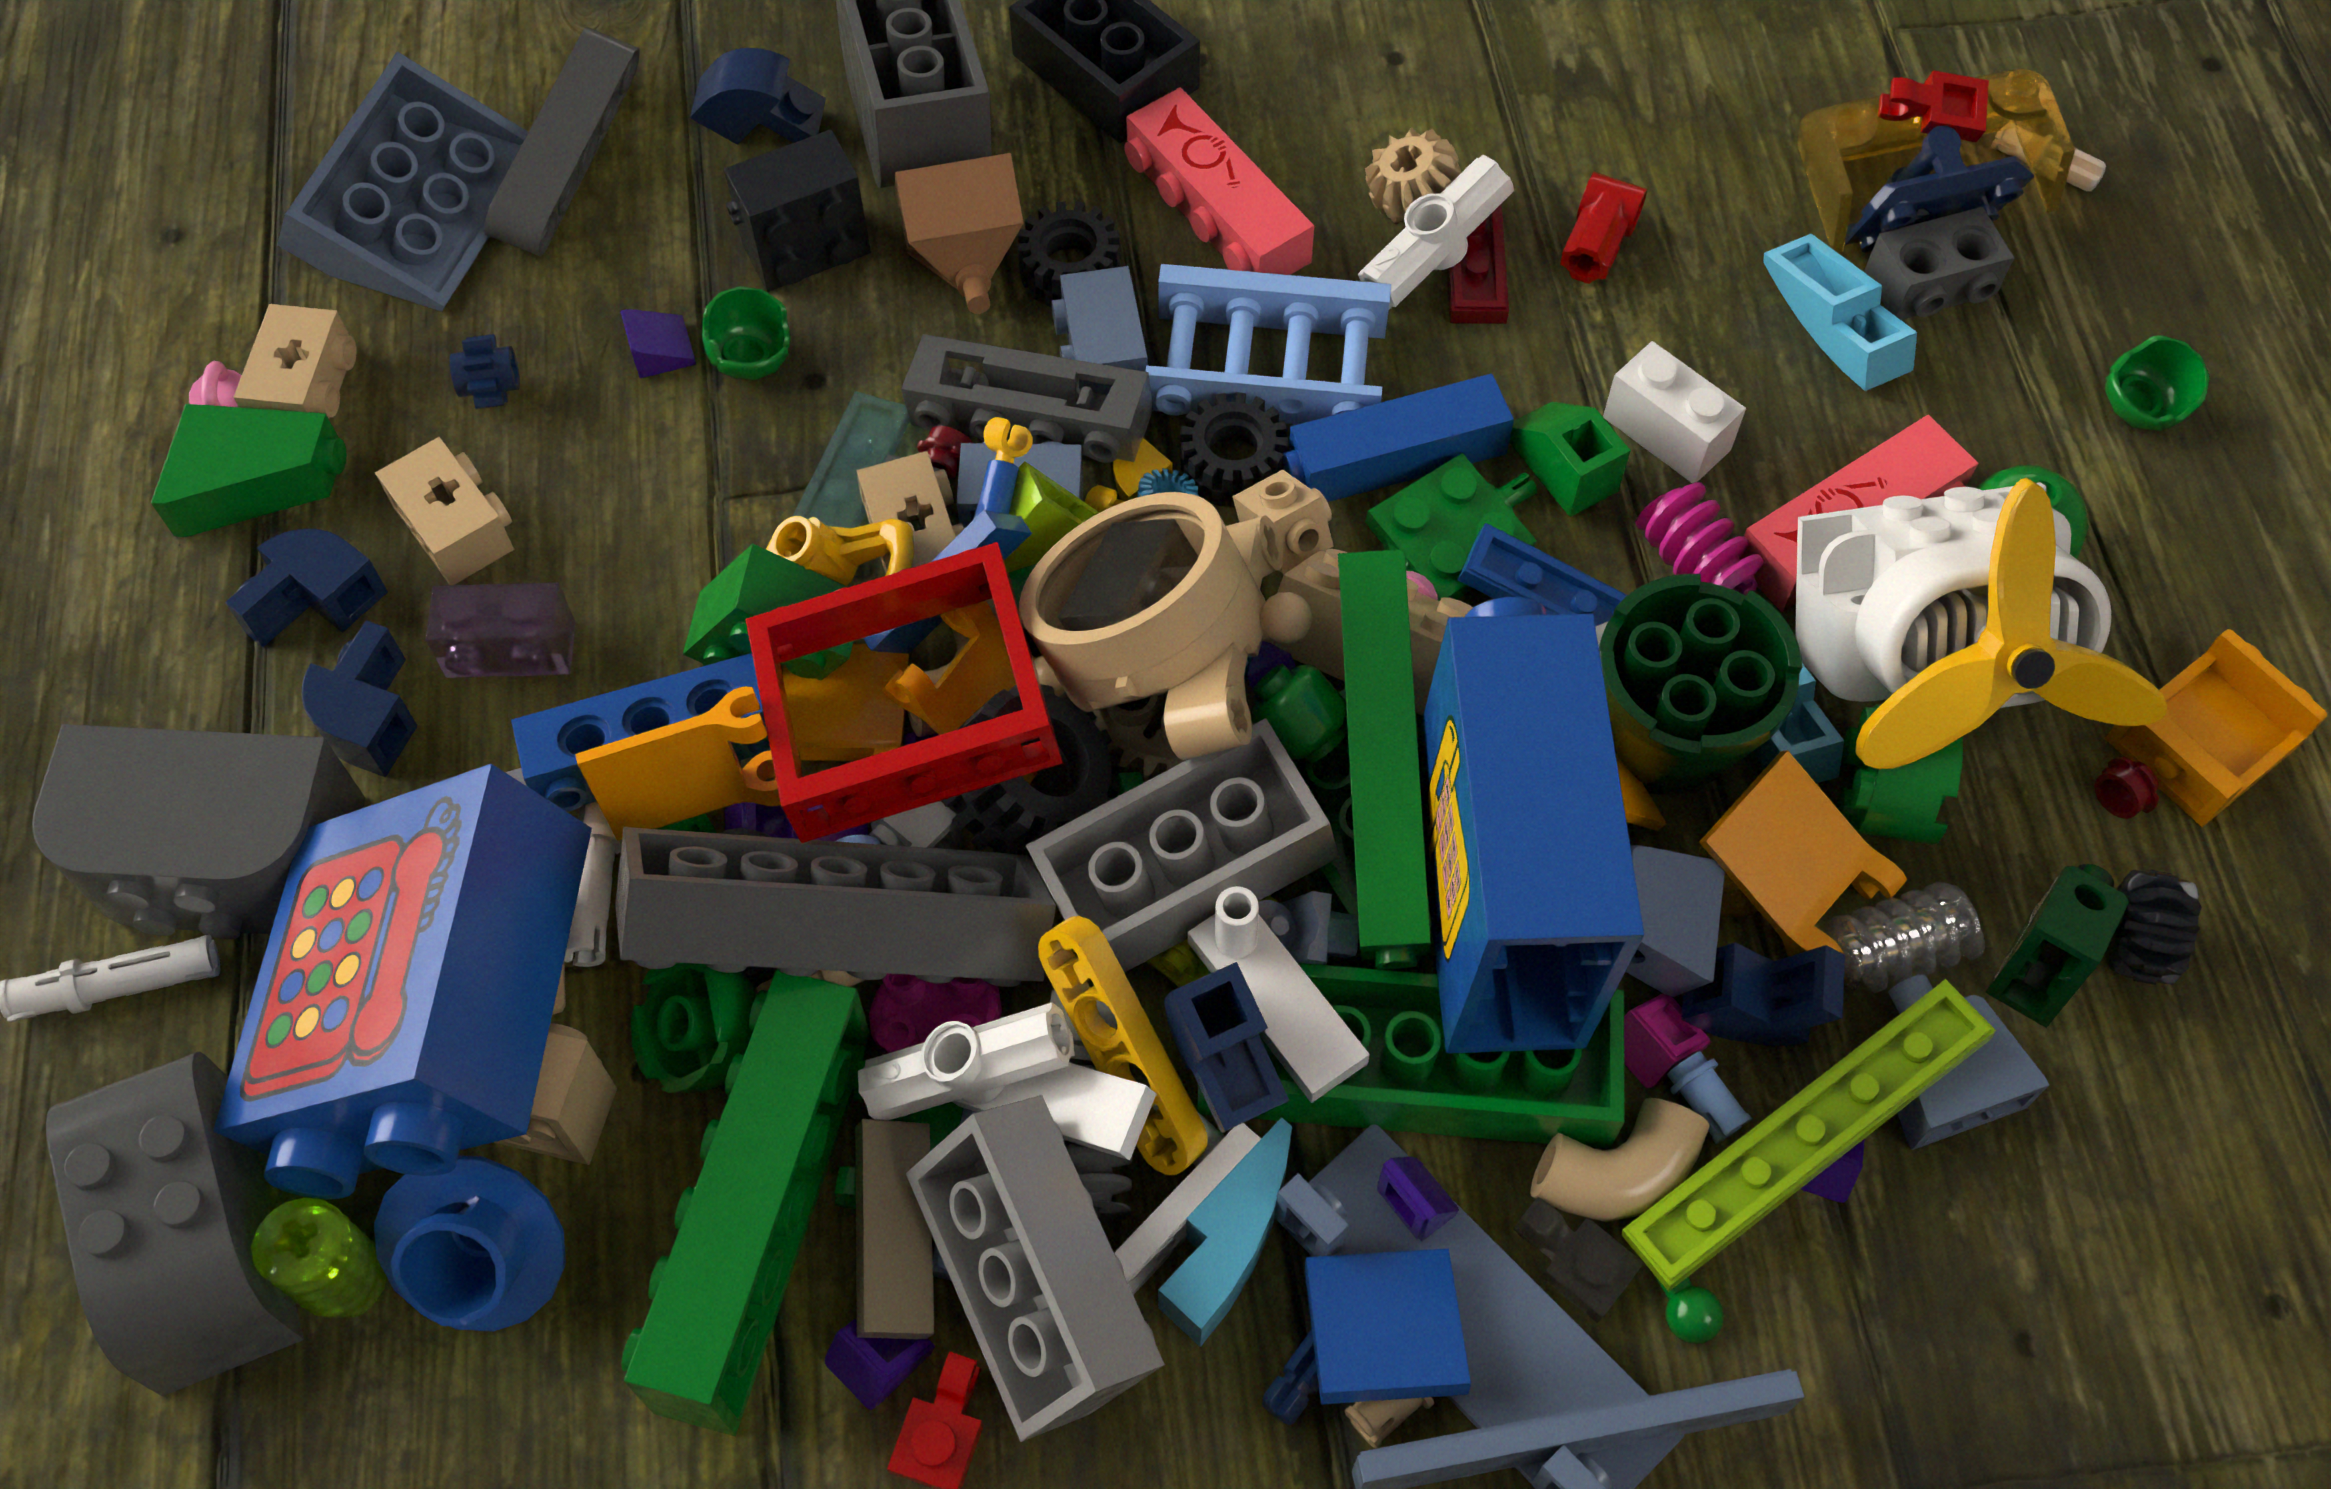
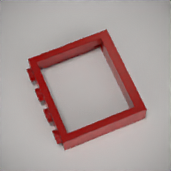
[745,542,1063,843]

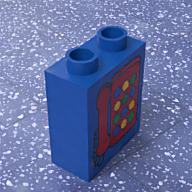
[213,764,592,1199]

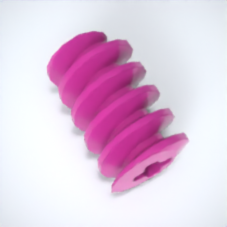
[1635,482,1764,595]

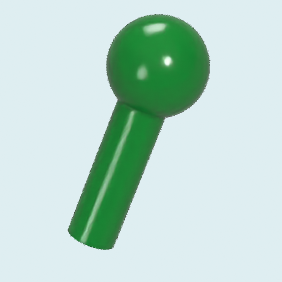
[1628,1220,1724,1344]

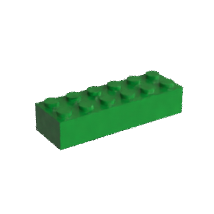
[1197,963,1624,1149]
[621,969,872,1437]

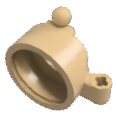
[1019,492,1313,760]

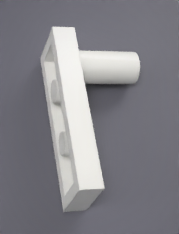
[1188,886,1370,1103]
[1115,1105,1261,1295]

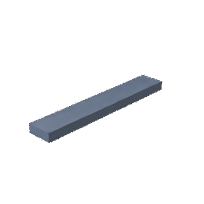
[1352,1369,1804,1489]

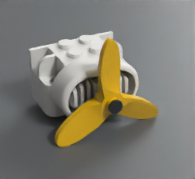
[1795,478,2167,769]

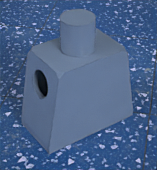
[1625,845,1725,997]
[1888,975,2049,1150]

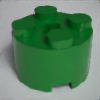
[1836,704,1963,845]

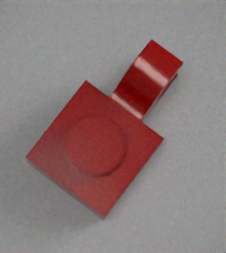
[1878,70,1989,142]
[887,1352,984,1489]

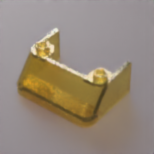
[1797,69,2075,253]

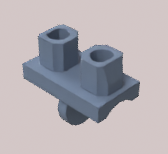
[1258,891,1359,965]

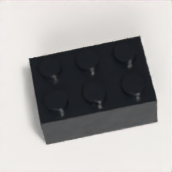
[1009,0,1200,143]

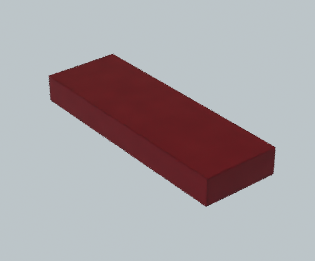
[1447,203,1509,324]

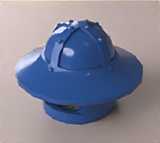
[374,1156,566,1331]

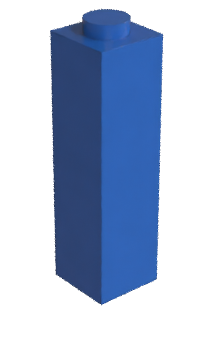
[1282,373,1514,502]

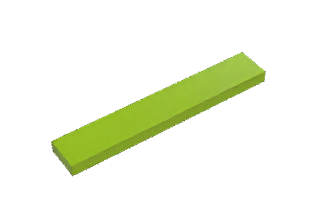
[1622,979,1996,1292]

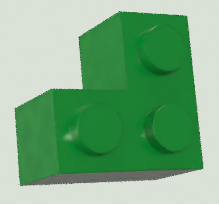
[682,543,854,680]

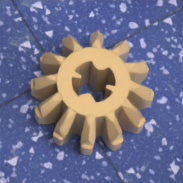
[1365,127,1462,224]

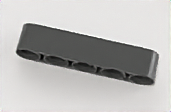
[484,27,640,256]

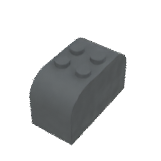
[836,0,992,188]
[32,724,365,939]
[46,1052,304,1396]

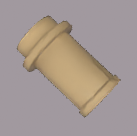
[1344,1397,1434,1448]

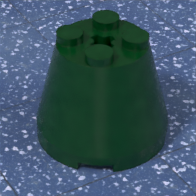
[1599,574,1803,795]

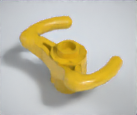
[766,516,914,586]

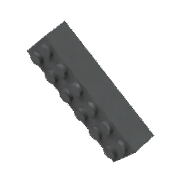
[615,827,1056,987]

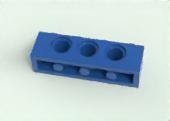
[511,653,770,812]

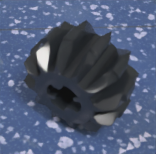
[2107,869,2202,985]

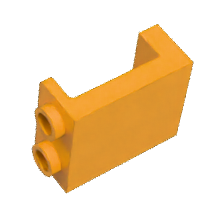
[2105,629,2327,828]

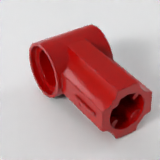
[1560,172,1648,284]

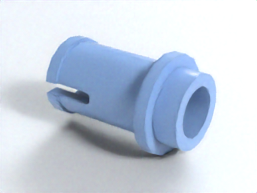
[1667,1051,1752,1144]

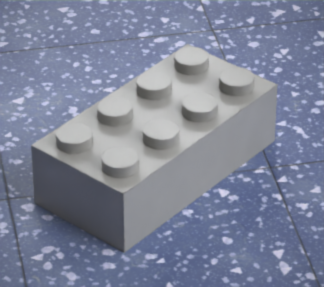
[1026,718,1339,973]
[906,1095,1165,1442]

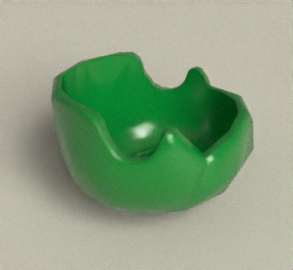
[702,286,791,381]
[2105,335,2210,431]

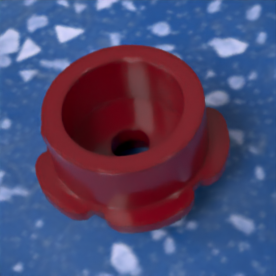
[917,425,973,479]
[2094,757,2159,819]

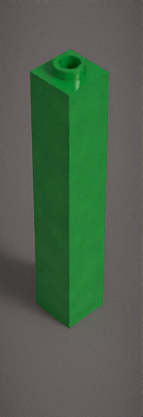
[1338,549,1430,970]

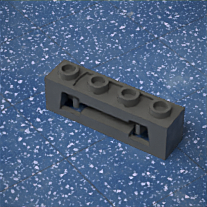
[901,334,1153,463]

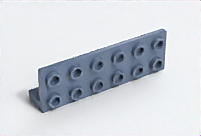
[1274,1125,1684,1489]

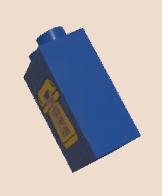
[1417,597,1644,1053]

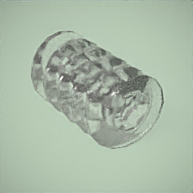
[1825,882,1985,993]

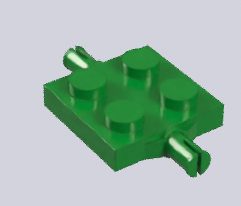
[1365,453,1537,601]

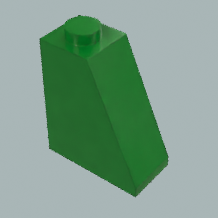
[151,404,347,537]

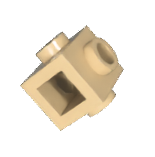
[1232,469,1333,574]

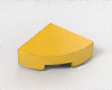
[1113,438,1173,501]

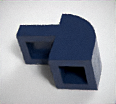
[690,48,826,145]
[225,529,388,647]
[301,620,418,778]
[1681,942,1845,1046]
[1165,962,1290,1133]

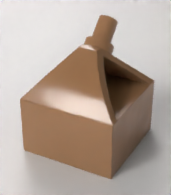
[894,153,1023,314]

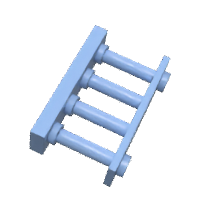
[1145,264,1391,424]

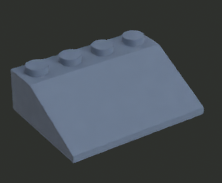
[277,51,528,312]

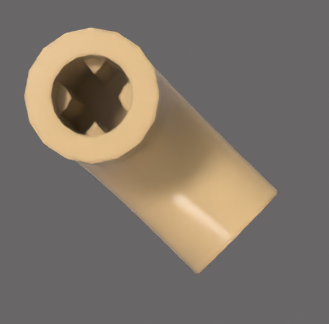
[1531,1098,1710,1222]

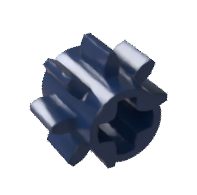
[450,334,520,409]

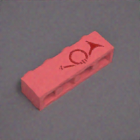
[1124,87,1314,275]
[1739,414,1979,612]

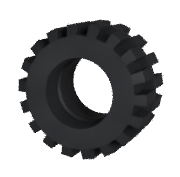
[943,684,1120,862]

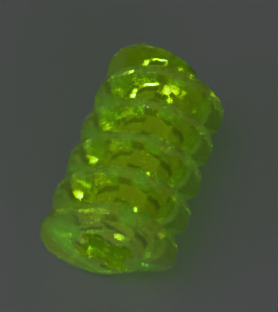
[251,1198,387,1317]

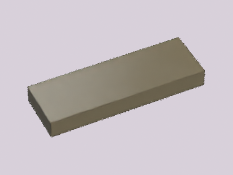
[855,1119,934,1339]

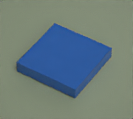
[1305,1248,1471,1404]

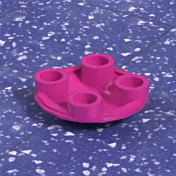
[869,973,1002,1055]

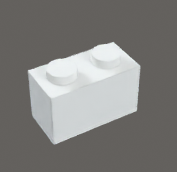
[1603,341,1746,483]

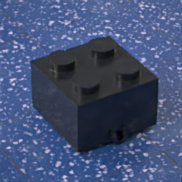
[724,129,871,292]

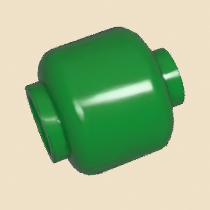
[1250,664,1348,763]

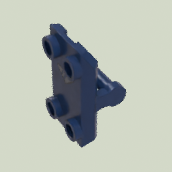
[1842,125,2034,253]

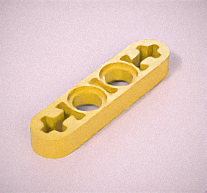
[1038,916,1208,1175]

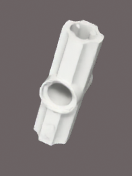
[1358,154,1515,309]
[858,1002,1075,1121]

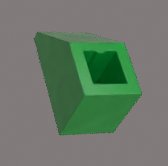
[1509,402,1631,517]

